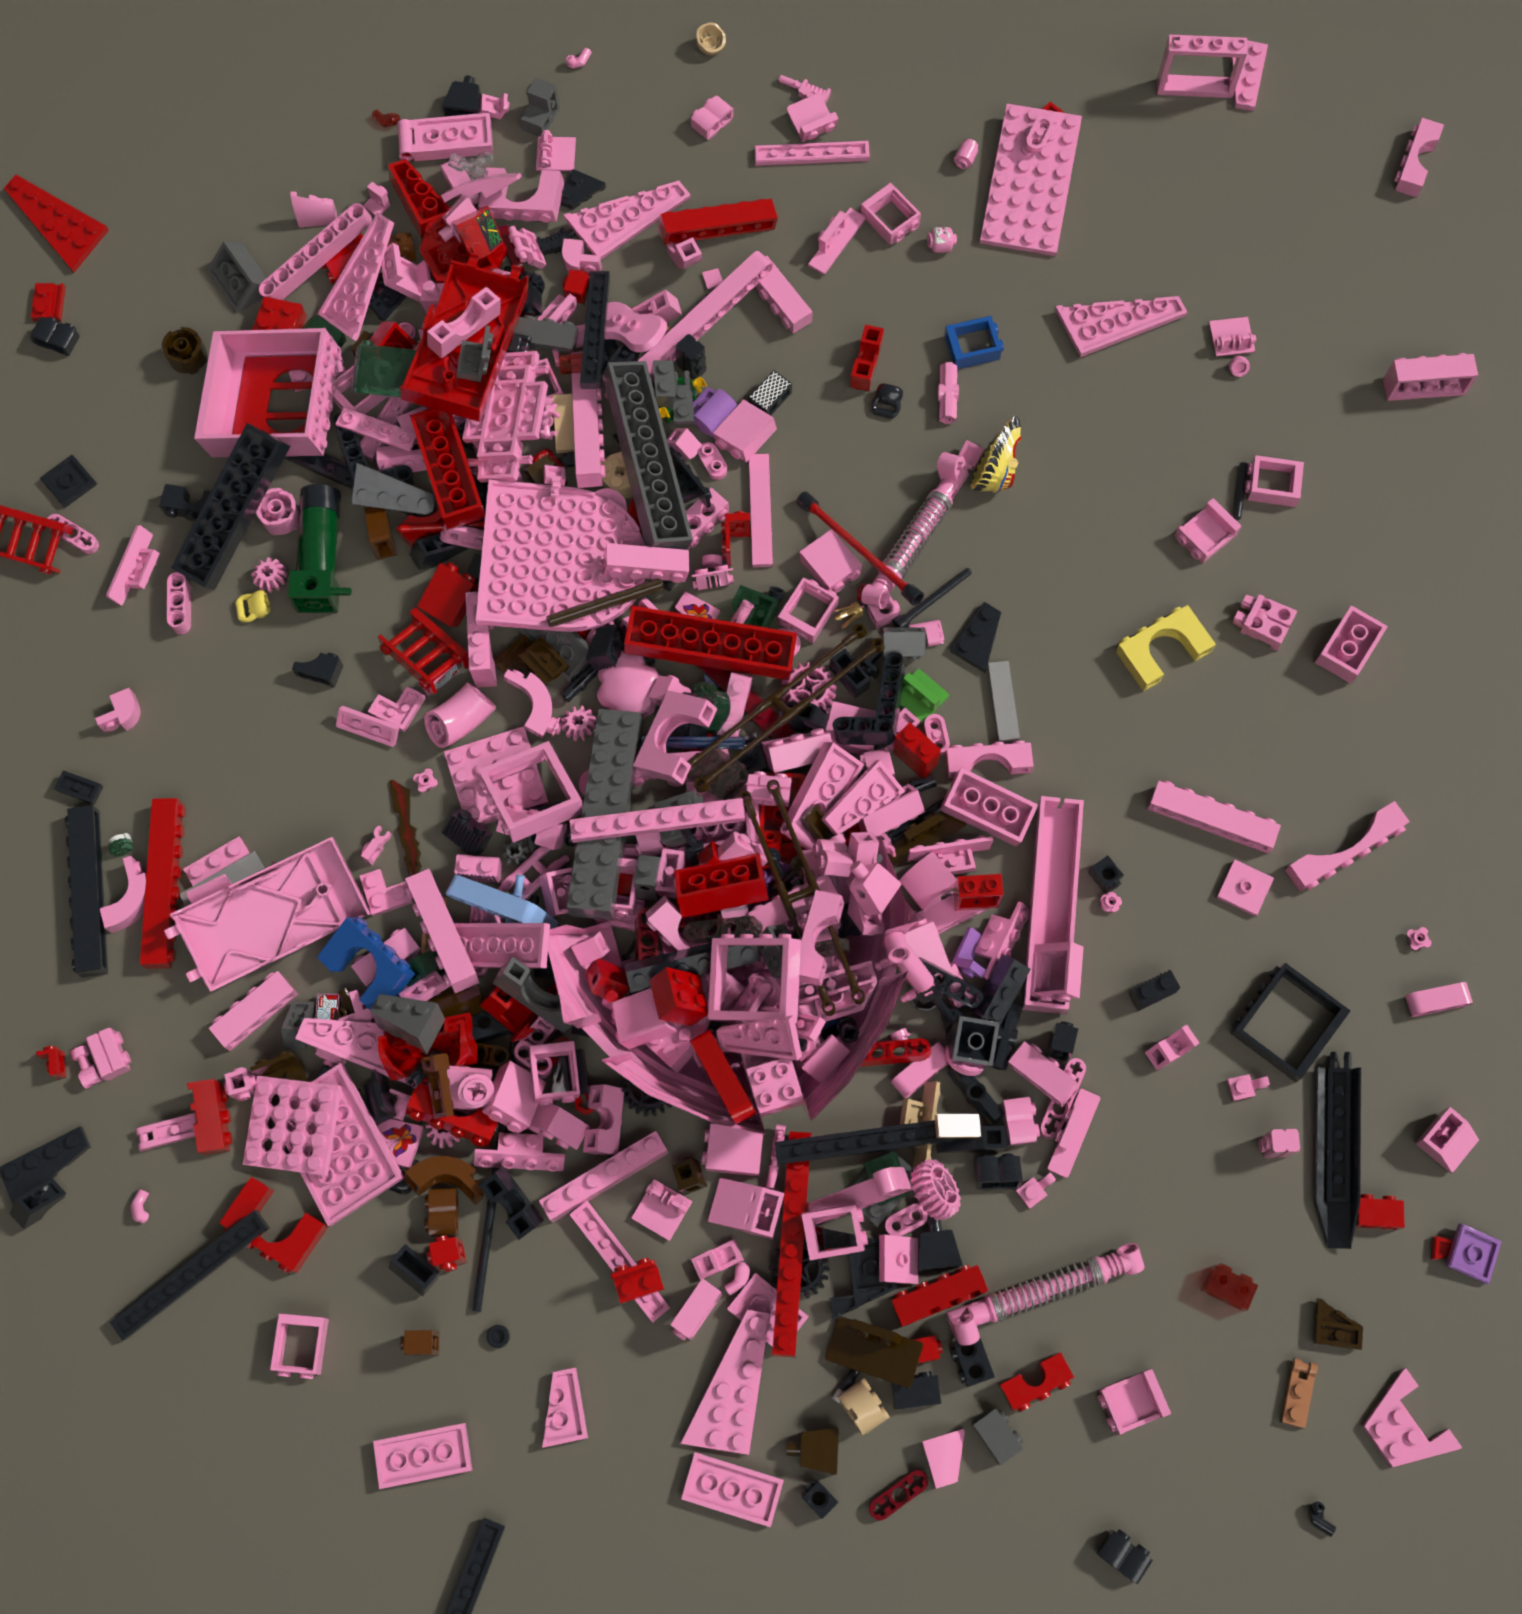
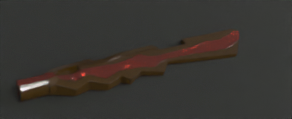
[389,780,422,876]

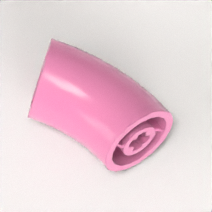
[424,682,497,748]

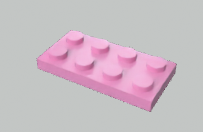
[373,1423,473,1489]
[681,1452,784,1527]

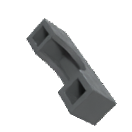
[492,957,574,1033]

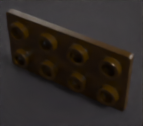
[825,1316,924,1388]

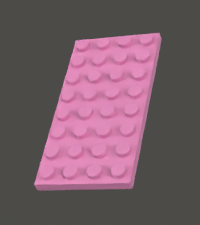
[980,104,1082,256]

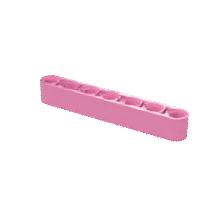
[259,203,372,300]

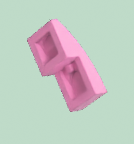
[691,1240,744,1280]

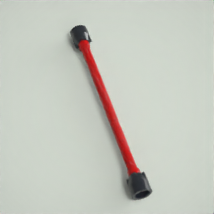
[796,491,924,606]

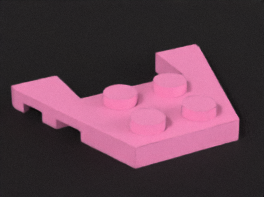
[1362,1368,1462,1467]

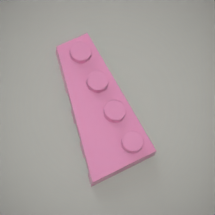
[716,1015,802,1060]

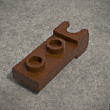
[421,1053,454,1119]

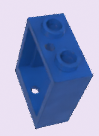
[944,316,1004,369]

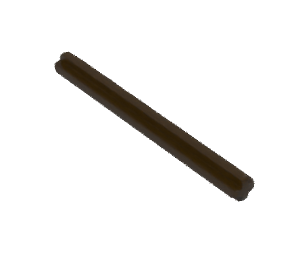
[546,579,664,627]

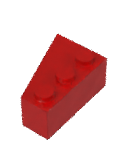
[187,1079,233,1155]

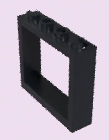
[1231,963,1351,1082]

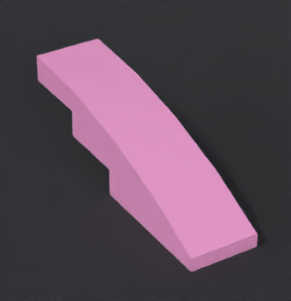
[441,173,522,202]

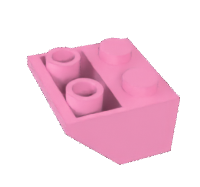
[1415,1107,1479,1174]

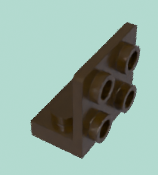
[250,1051,309,1098]

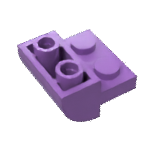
[693,387,738,438]

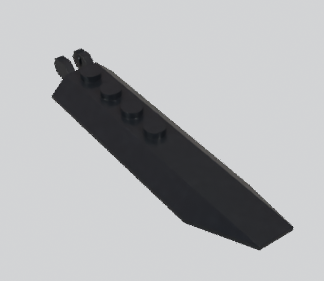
[1314,1052,1361,1249]

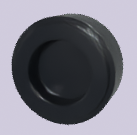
[487,1325,510,1348]

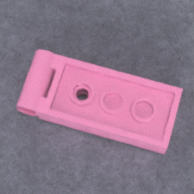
[397,113,494,162]
[781,742,864,850]
[645,972,746,1073]

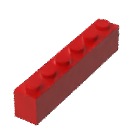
[658,198,778,245]

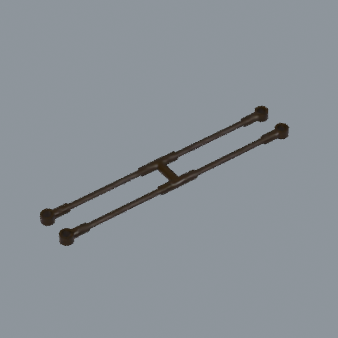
[687,624,885,793]
[738,779,866,1016]

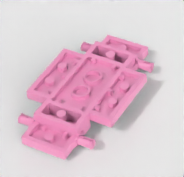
[462,351,549,483]

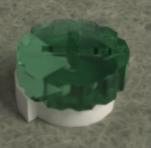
[108,833,133,857]

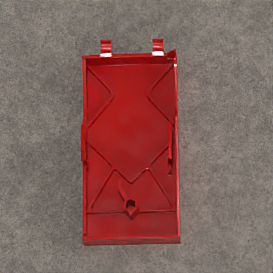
[400,253,528,422]

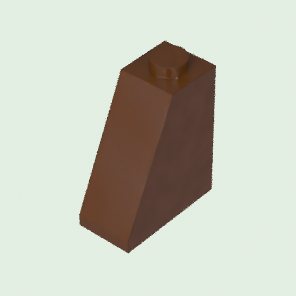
[364,507,397,560]

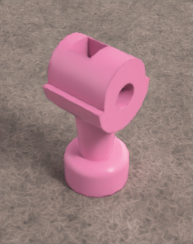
[70,1045,103,1089]

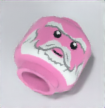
[927,227,957,253]

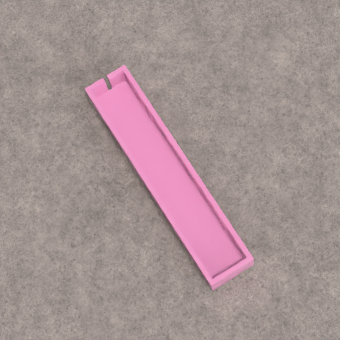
[1022,796,1084,1015]

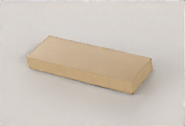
[553,393,575,453]

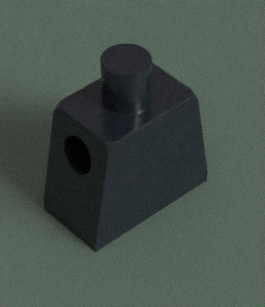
[442,75,481,117]
[918,1218,963,1272]

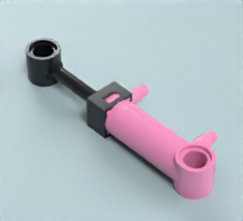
[875,932,963,1034]

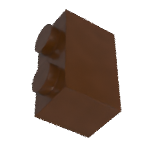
[400,1330,440,1356]

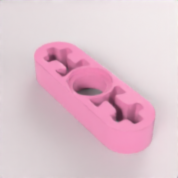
[47,514,99,554]

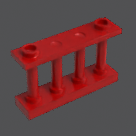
[0,505,74,575]
[378,607,469,694]

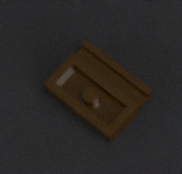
[519,636,569,687]

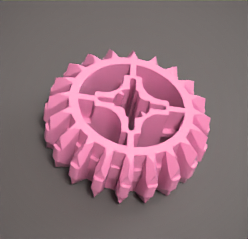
[781,661,837,715]
[910,1159,961,1220]

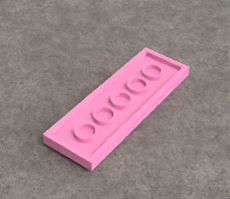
[454,923,550,968]

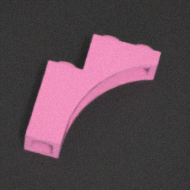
[843,832,885,936]

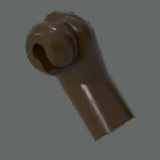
[336,988,354,1018]

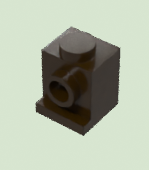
[672,1157,707,1194]

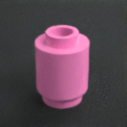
[954,139,978,169]

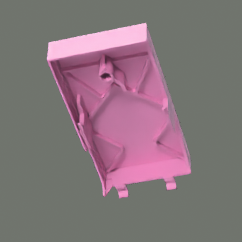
[164,837,371,992]

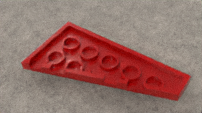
[4,174,109,273]

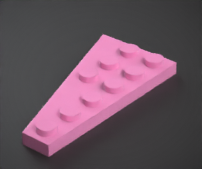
[564,181,691,260]
[1055,296,1187,358]

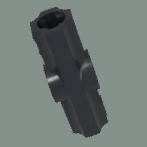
[989,1003,1022,1071]
[947,1068,1005,1126]

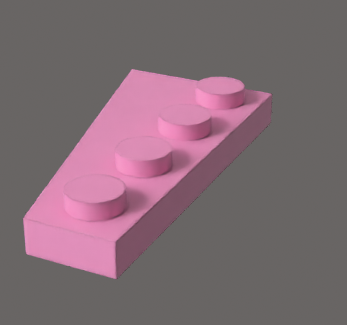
[1231,40,1268,111]
[821,760,905,835]

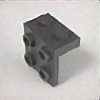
[456,326,493,382]

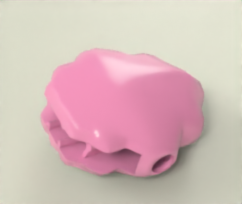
[597,650,659,719]

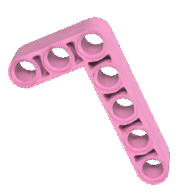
[806,1167,912,1226]

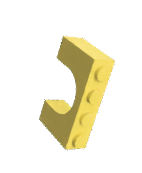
[1116,605,1216,692]

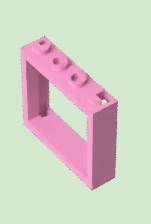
[1157,34,1247,98]
[477,741,583,843]
[708,934,801,1023]

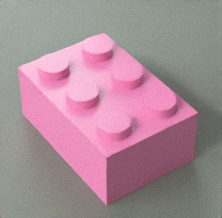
[1315,605,1388,684]

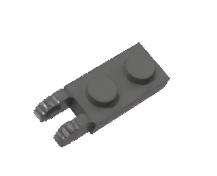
[673,371,694,425]

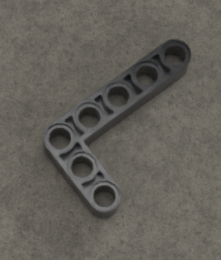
[333,413,414,486]
[832,652,905,746]

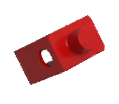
[585,958,629,1003]

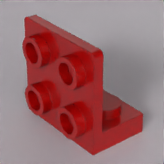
[610,1257,665,1304]

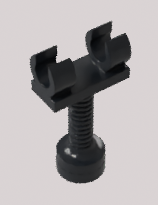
[766,848,804,897]

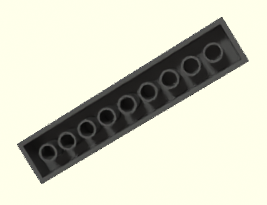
[602,361,693,550]
[567,709,643,920]

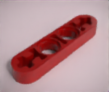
[860,1038,932,1067]

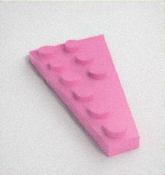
[318,212,394,341]
[295,1018,415,1086]
[681,1309,770,1455]

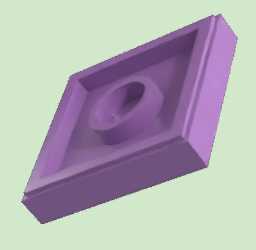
[1445,1223,1502,1284]

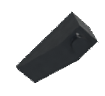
[410,533,469,570]

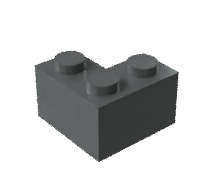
[520,77,560,137]
[654,790,704,849]

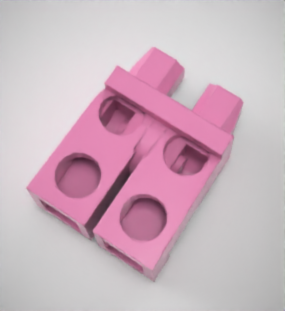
[1232,594,1297,651]

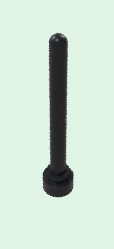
[892,568,972,627]

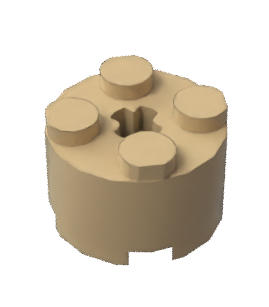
[601,452,633,499]
[837,1378,890,1435]

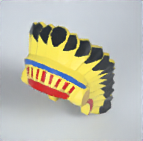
[970,416,1022,493]

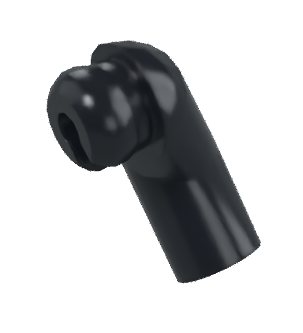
[1308,1501,1336,1537]

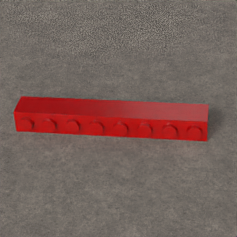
[140,798,186,969]

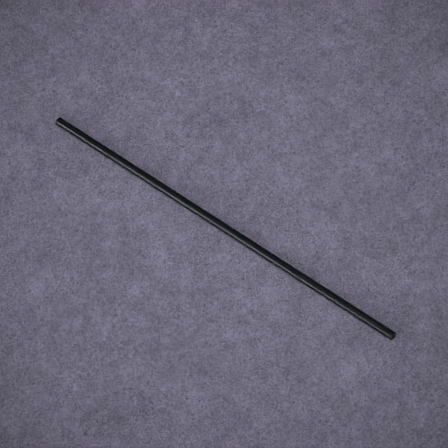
[472,896,539,1312]

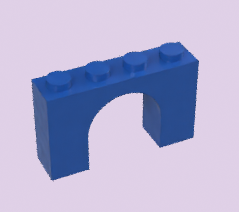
[317,917,415,1010]

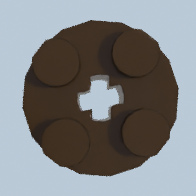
[161,327,208,375]

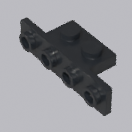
[669,447,712,508]

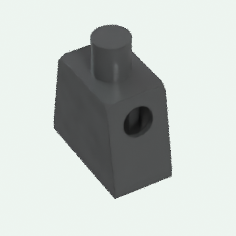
[634,855,661,901]

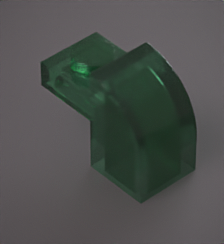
[693,682,731,731]

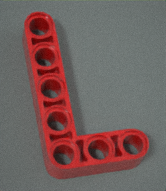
[689,1030,756,1125]

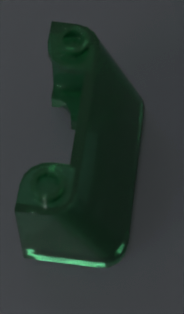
[351,340,417,398]

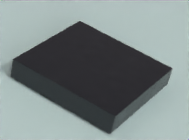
[40,455,97,508]

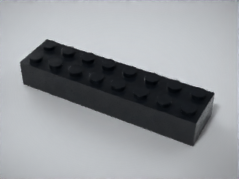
[171,423,291,589]

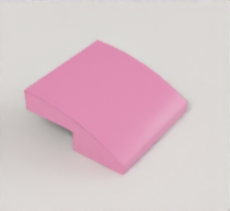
[899,852,956,912]

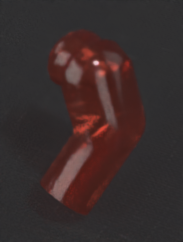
[372,109,400,127]

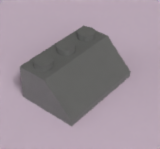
[207,241,267,312]

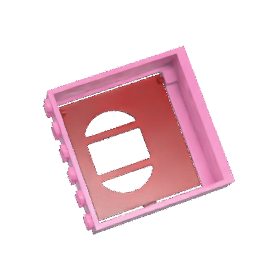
[194,328,341,457]

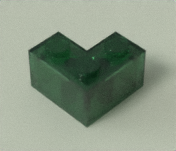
[732,585,778,628]

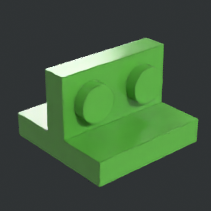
[900,668,950,726]

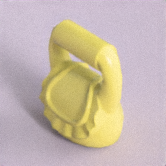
[235,590,270,622]

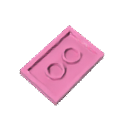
[727,1273,809,1347]

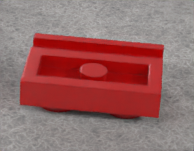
[31,283,66,322]

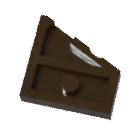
[1314,1298,1363,1350]

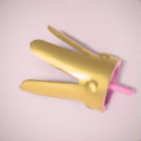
[834,602,864,629]

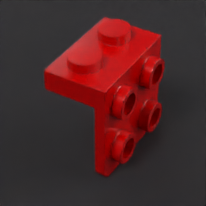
[721,511,750,566]

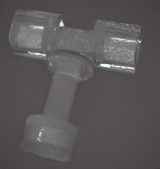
[448,151,494,180]

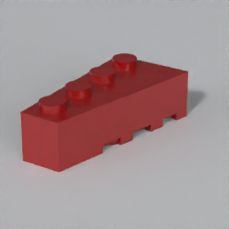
[388,159,450,239]
[891,1265,989,1327]

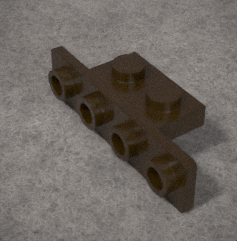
[888,812,967,867]

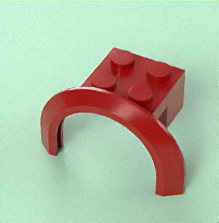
[480,981,558,1042]

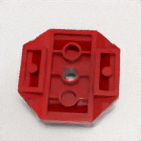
[420,216,507,284]

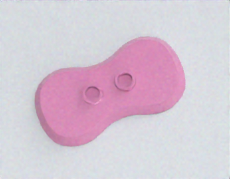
[605,302,667,352]

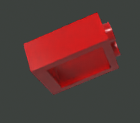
[953,874,1004,911]

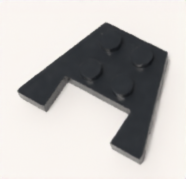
[821,1228,897,1319]

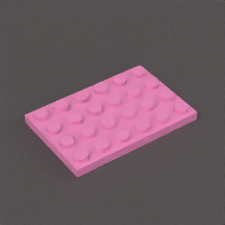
[271,1063,404,1226]

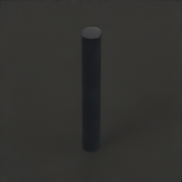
[1233,462,1248,520]

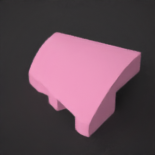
[290,191,337,228]
[922,1429,965,1489]

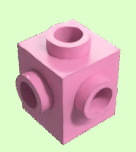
[224,1067,257,1101]

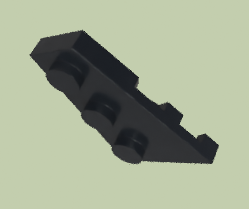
[950,602,1001,673]

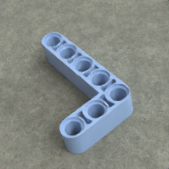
[445,874,559,929]

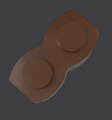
[425,1188,459,1237]

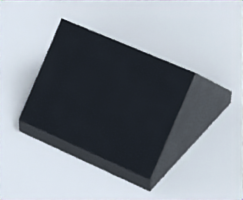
[946,1015,1000,1066]

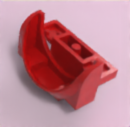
[377,1012,477,1082]

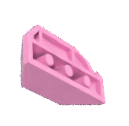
[798,960,878,1022]

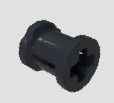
[836,1016,859,1043]

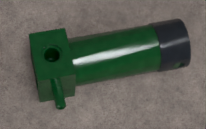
[288,484,352,613]

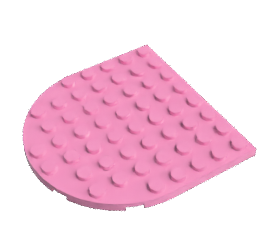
[476,480,646,632]

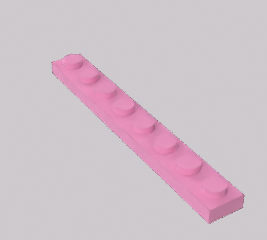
[570,798,745,843]

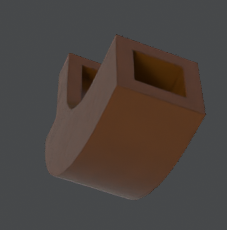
[404,1156,484,1205]

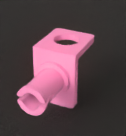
[389,1081,425,1121]

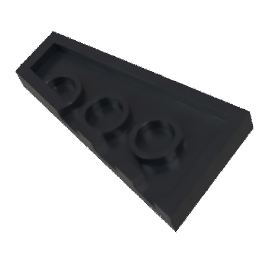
[0,1126,91,1204]

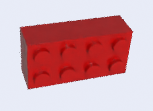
[674,853,769,918]

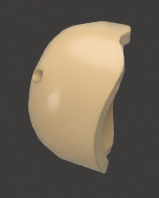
[696,23,726,55]

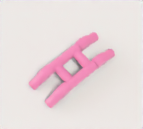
[497,846,570,901]

